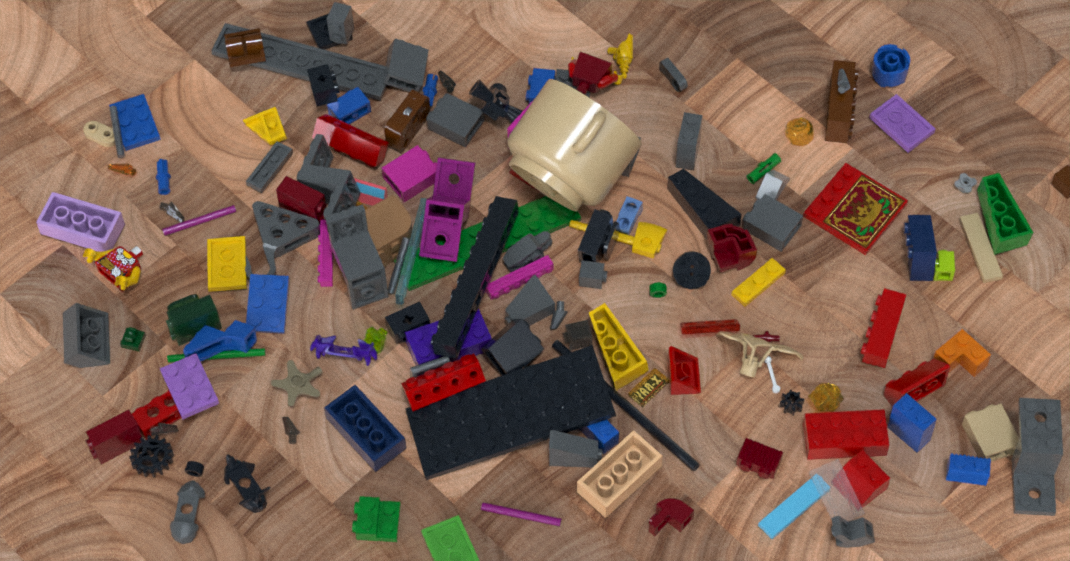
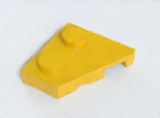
[243,107,288,146]

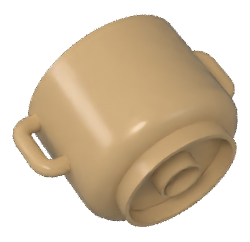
[508,79,642,211]

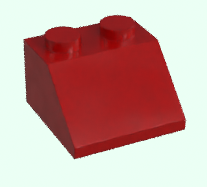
[831,450,890,511]

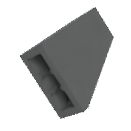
[504,275,555,326]
[549,430,602,468]

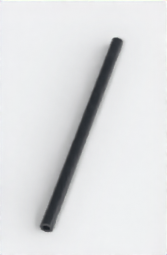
[552,340,700,472]

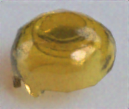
[785,117,814,146]

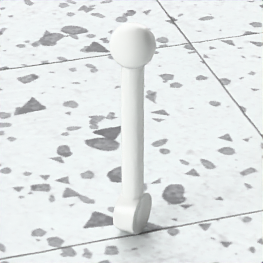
[764,356,780,394]

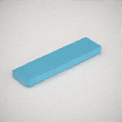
[758,474,831,539]

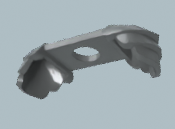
[170,480,205,544]

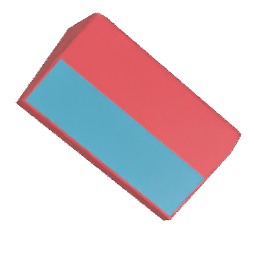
[354,178,388,206]

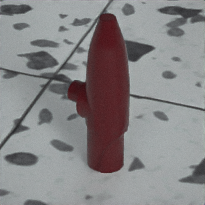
[753,331,780,342]

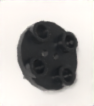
[673,251,711,289]

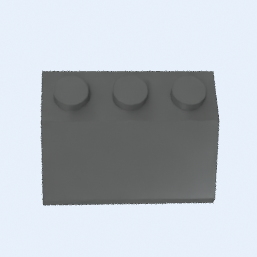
[63,303,110,368]

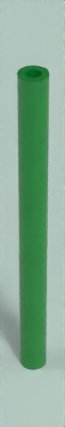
[167,348,266,363]

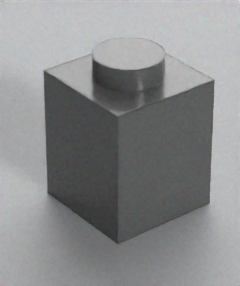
[579,260,608,289]

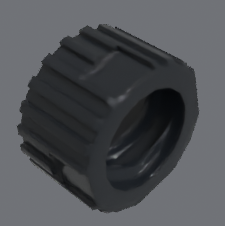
[185,461,204,477]

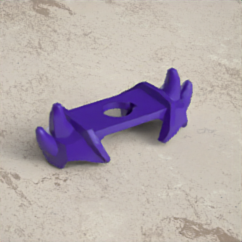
[310,335,377,366]

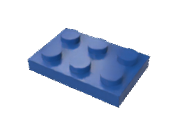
[109,94,161,151]
[246,274,290,334]

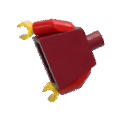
[568,51,624,95]

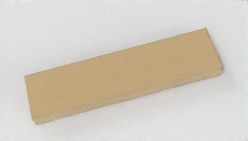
[959,213,1003,283]

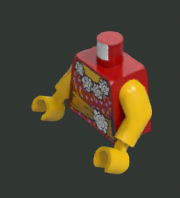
[83,246,143,293]

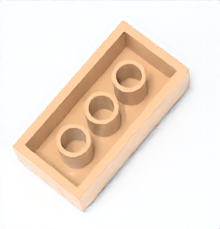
[577,430,663,518]

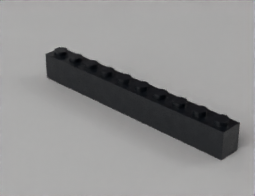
[431,196,519,359]

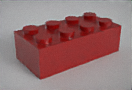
[803,409,890,460]

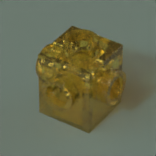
[808,383,844,412]

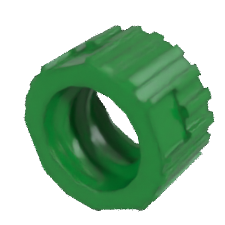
[649,282,667,298]

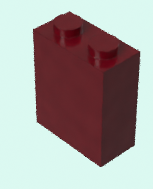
[276,176,326,225]
[85,409,142,465]

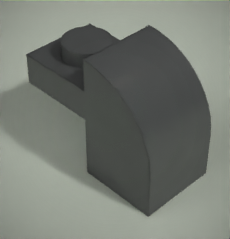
[831,516,875,548]

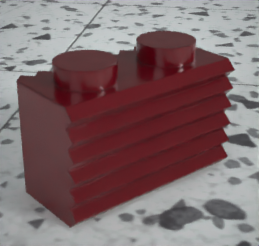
[736,438,783,479]

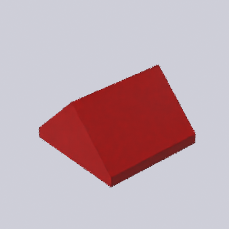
[668,346,701,395]

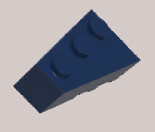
[903,215,937,281]

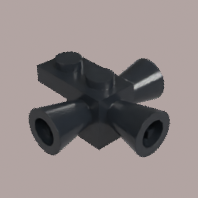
[469,79,523,123]

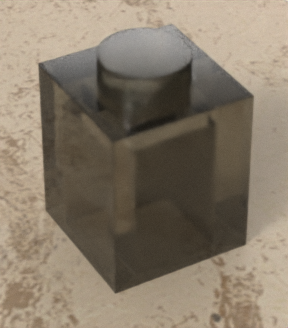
[562,320,593,351]

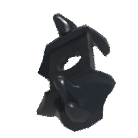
[224,454,270,513]

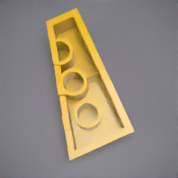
[589,303,649,391]

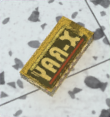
[628,368,669,408]

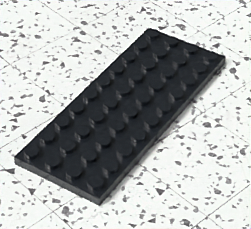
[405,345,616,480]

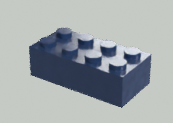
[324,385,407,472]

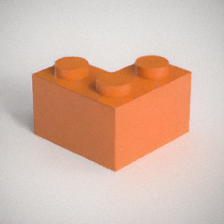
[933,329,991,377]

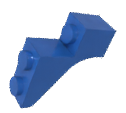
[183,320,257,362]

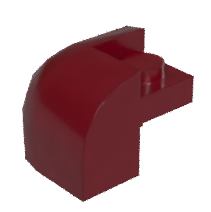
[707,224,757,272]

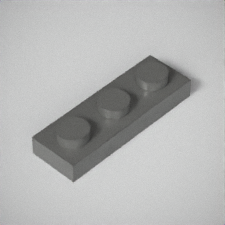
[246,141,293,193]

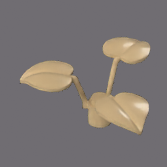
[716,331,803,377]

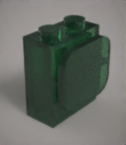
[165,294,222,346]

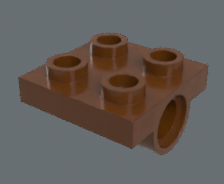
[224,28,266,67]

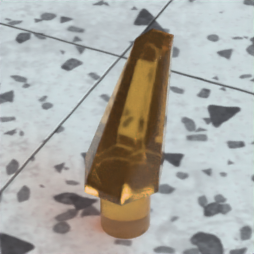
[108,163,136,176]

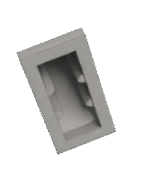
[756,170,790,200]

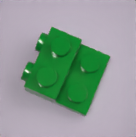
[352,496,401,542]

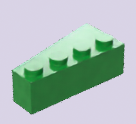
[977,173,1034,255]

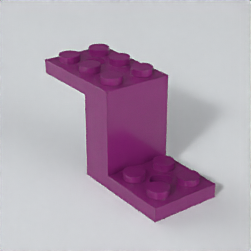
[419,157,476,262]

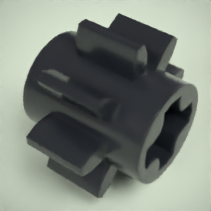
[779,390,805,416]

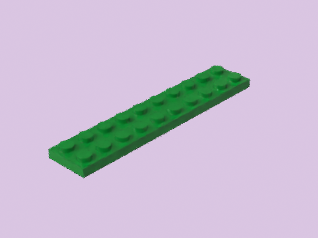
[393,196,581,291]

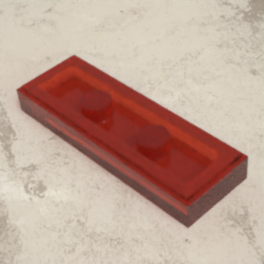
[680,319,740,335]

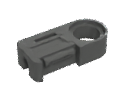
[659,58,688,92]

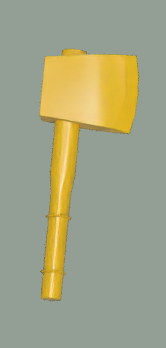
[569,220,667,259]

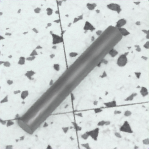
[109,106,125,158]
[388,237,410,294]

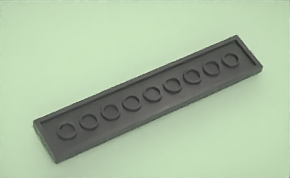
[211,23,387,101]

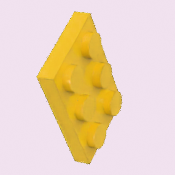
[207,236,247,292]

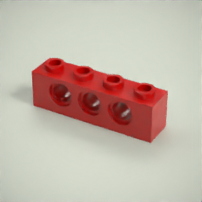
[132,389,182,440]

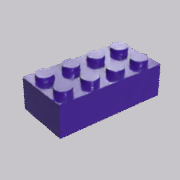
[405,308,492,366]

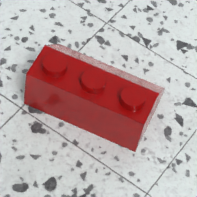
[883,359,950,407]

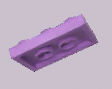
[869,94,935,153]
[160,353,219,419]

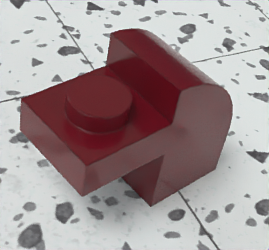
[648,498,694,537]

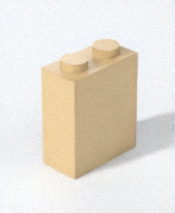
[962,404,1019,462]

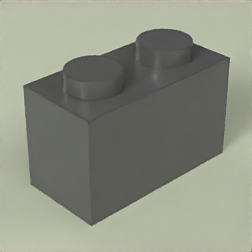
[327,2,354,45]

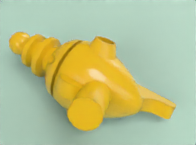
[607,34,633,79]

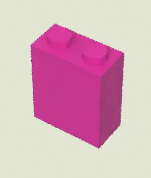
[381,145,437,203]

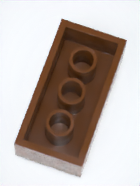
[825,60,859,143]

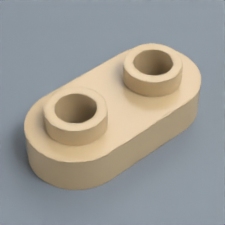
[83,121,115,147]

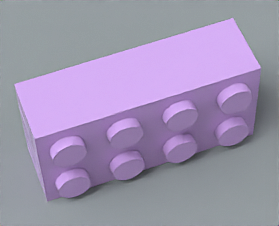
[36,192,125,251]

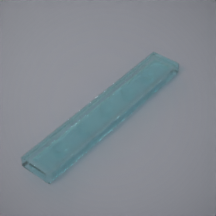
[395,198,427,305]

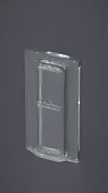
[809,459,865,522]

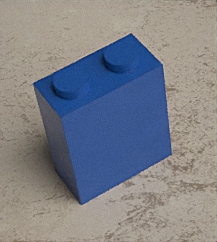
[887,393,937,453]

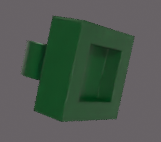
[120,327,146,352]

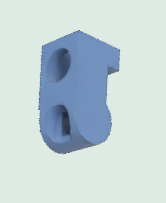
[616,196,643,235]

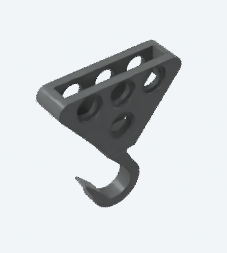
[245,201,320,282]

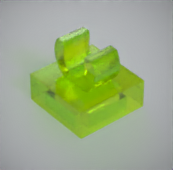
[364,327,388,354]

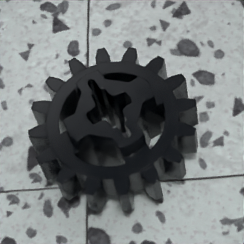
[129,435,174,478]

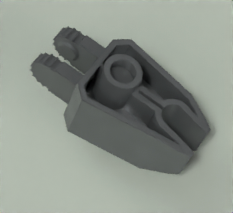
[503,231,553,272]

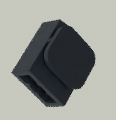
[578,209,620,263]

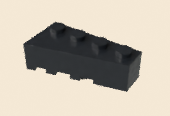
[667,169,742,240]

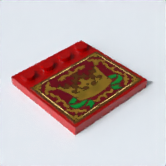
[803,163,908,256]

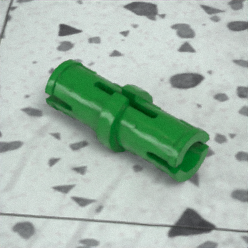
[746,153,782,184]

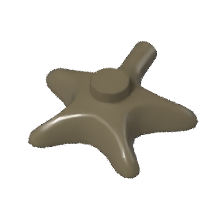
[271,360,323,406]

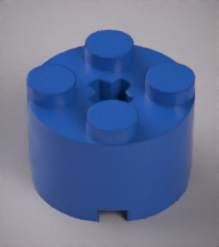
[871,44,910,87]

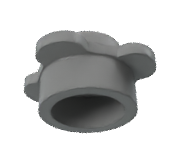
[954,173,977,193]

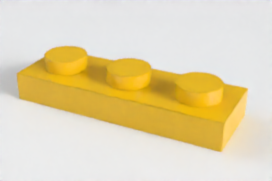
[731,258,786,307]

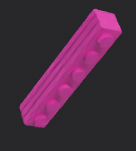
[318,220,333,287]
[485,255,554,300]

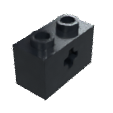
[307,64,340,107]
[385,301,430,344]

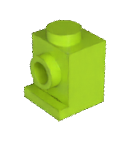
[933,250,955,281]

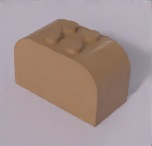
[365,194,414,268]

